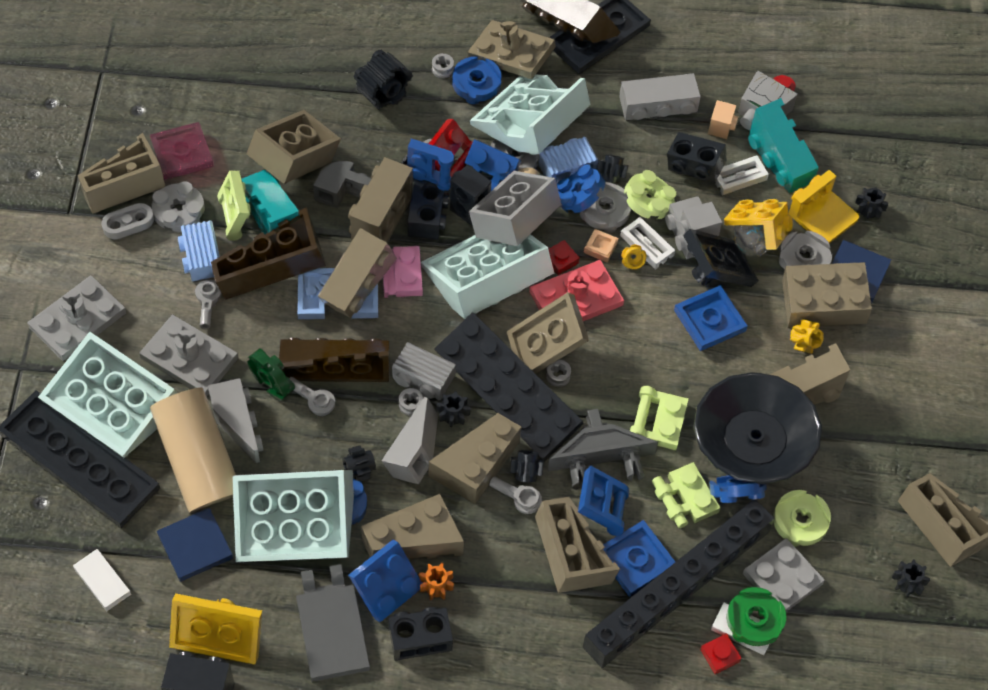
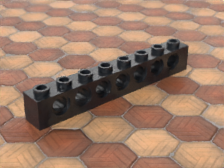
[583,499,775,668]

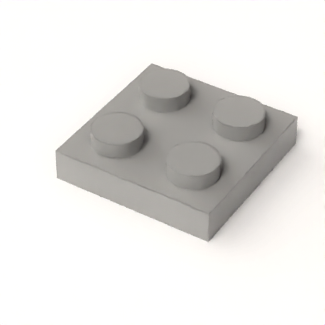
[743,538,825,612]

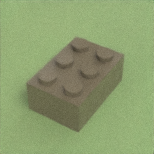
[247,110,341,184]
[348,157,413,243]
[782,262,872,327]

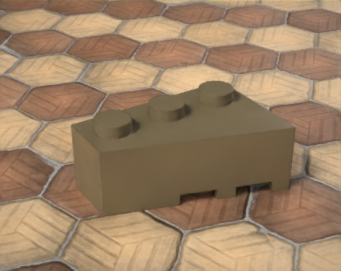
[78,133,166,214]
[318,228,397,318]
[428,413,521,504]
[898,473,988,567]
[361,494,464,560]
[535,497,620,593]

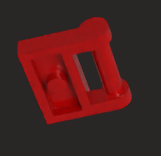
[429,119,473,177]

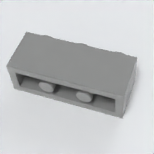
[619,73,701,120]

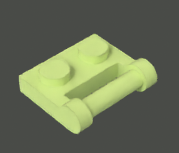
[217,171,250,241]
[630,386,688,450]

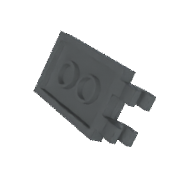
[296,564,370,682]

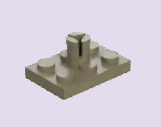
[468,20,556,79]
[506,292,589,374]

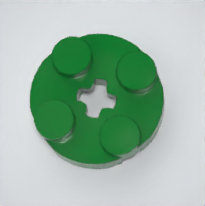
[726,587,786,646]

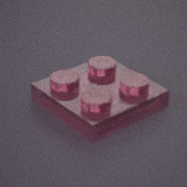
[150,122,214,180]

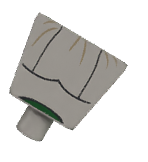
[738,71,797,130]

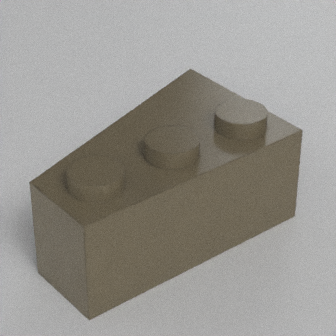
[770,343,851,404]

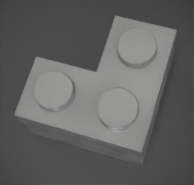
[665,196,722,259]

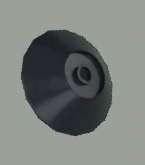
[693,372,822,484]

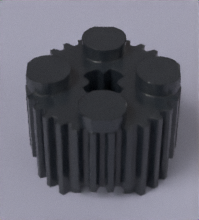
[353,50,413,110]

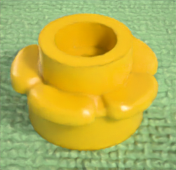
[621,244,647,269]

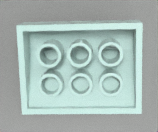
[421,234,554,319]
[38,332,177,458]
[233,470,354,562]

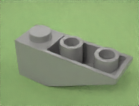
[208,378,263,463]
[382,397,438,484]

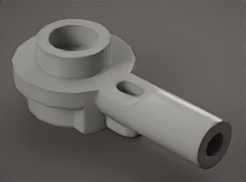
[195,280,222,329]
[289,377,335,416]
[489,476,542,514]

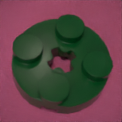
[247,348,295,401]

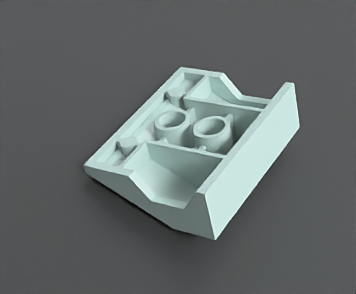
[470,74,590,155]

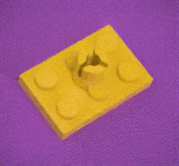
[169,593,262,665]

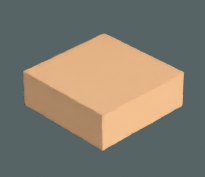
[584,229,619,263]

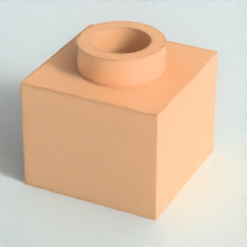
[708,100,739,139]

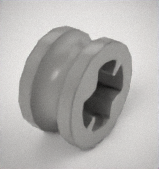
[432,53,454,78]
[546,360,571,387]
[399,388,423,416]

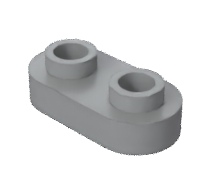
[101,203,154,239]

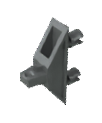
[548,409,658,490]

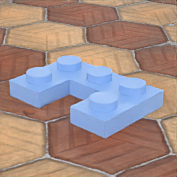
[297,268,378,319]

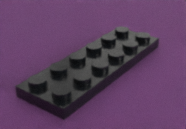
[434,312,584,462]
[0,390,160,528]

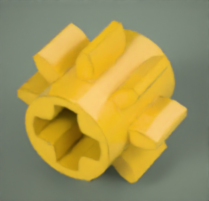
[790,319,824,354]

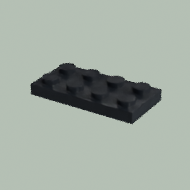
[549,0,651,74]

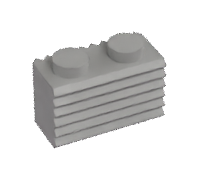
[392,342,456,400]

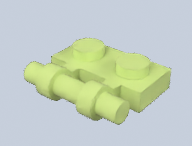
[652,462,720,528]

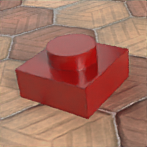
[548,240,580,275]
[700,634,742,674]

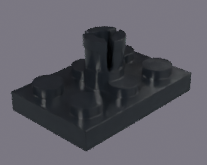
[683,229,759,287]

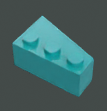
[748,98,819,193]
[241,169,299,235]

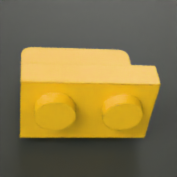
[788,170,859,244]
[724,199,793,250]

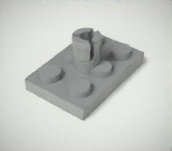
[27,275,126,361]
[139,314,238,397]

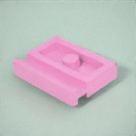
[383,246,423,298]

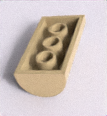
[150,387,236,513]

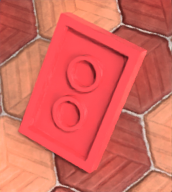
[529,260,624,321]

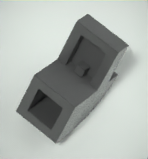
[313,161,371,208]

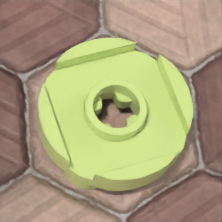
[624,170,676,219]
[773,490,831,547]

